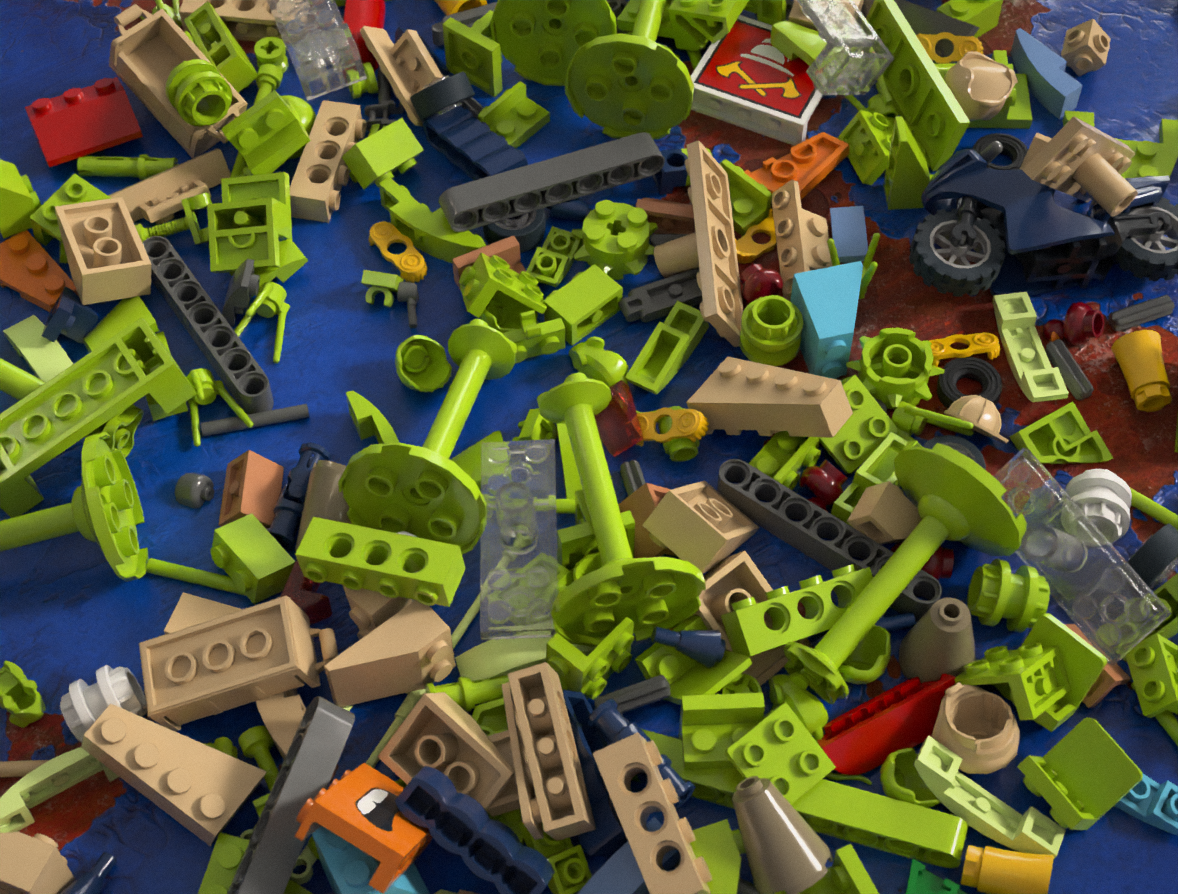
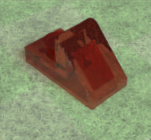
[594,380,644,457]
[280,560,332,626]

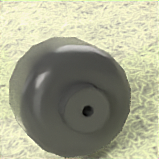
[175,473,214,509]

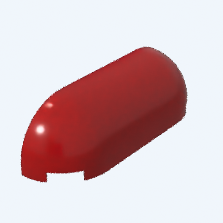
[341,0,386,81]
[817,674,956,775]

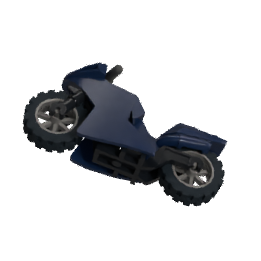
[909,141,1178,297]

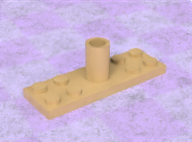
[1022,116,1138,217]
[654,140,743,348]

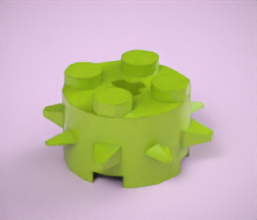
[571,200,658,280]
[846,327,944,409]

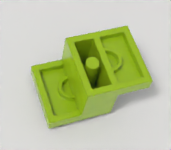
[207,172,292,274]

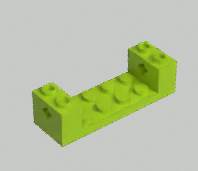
[0,317,197,518]

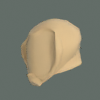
[943,51,1018,121]
[931,682,1020,774]

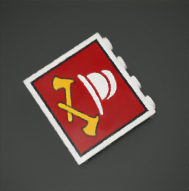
[691,15,845,146]

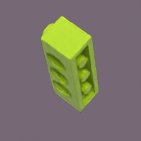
[295,517,466,607]
[721,564,873,657]

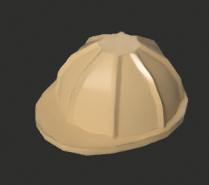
[944,395,1009,444]

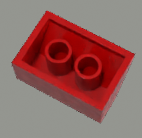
[24,77,143,167]

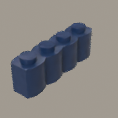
[422,104,528,180]
[562,690,628,857]
[395,766,555,894]

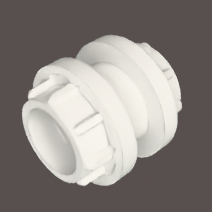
[1062,469,1132,547]
[60,665,147,743]

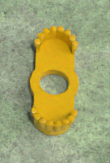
[916,32,984,63]
[735,208,777,264]
[368,221,428,283]
[929,332,1000,367]
[626,407,709,446]

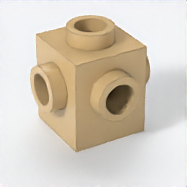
[1061,19,1111,76]

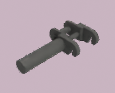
[364,69,406,132]

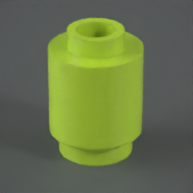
[657,406,700,462]

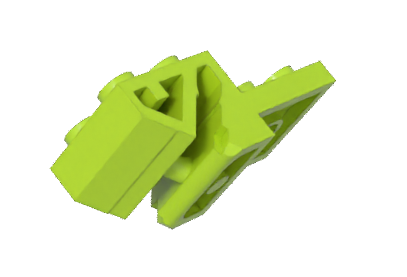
[617,0,749,52]

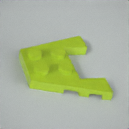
[1062,110,1178,178]

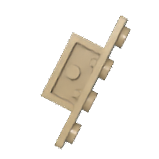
[360,26,444,126]
[108,149,231,224]
[772,180,832,301]
[487,682,544,840]

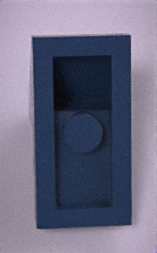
[42,286,98,344]

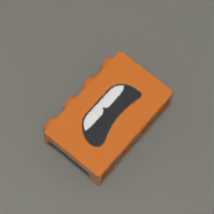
[295,763,433,894]

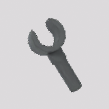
[398,282,419,328]

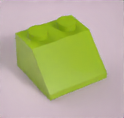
[0,159,42,239]

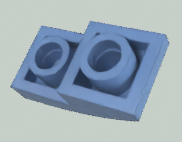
[830,206,868,264]

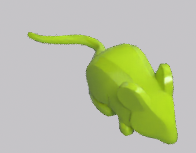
[569,336,658,416]
[0,660,46,727]
[768,673,872,785]

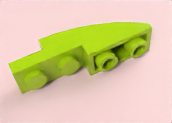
[379,177,486,264]

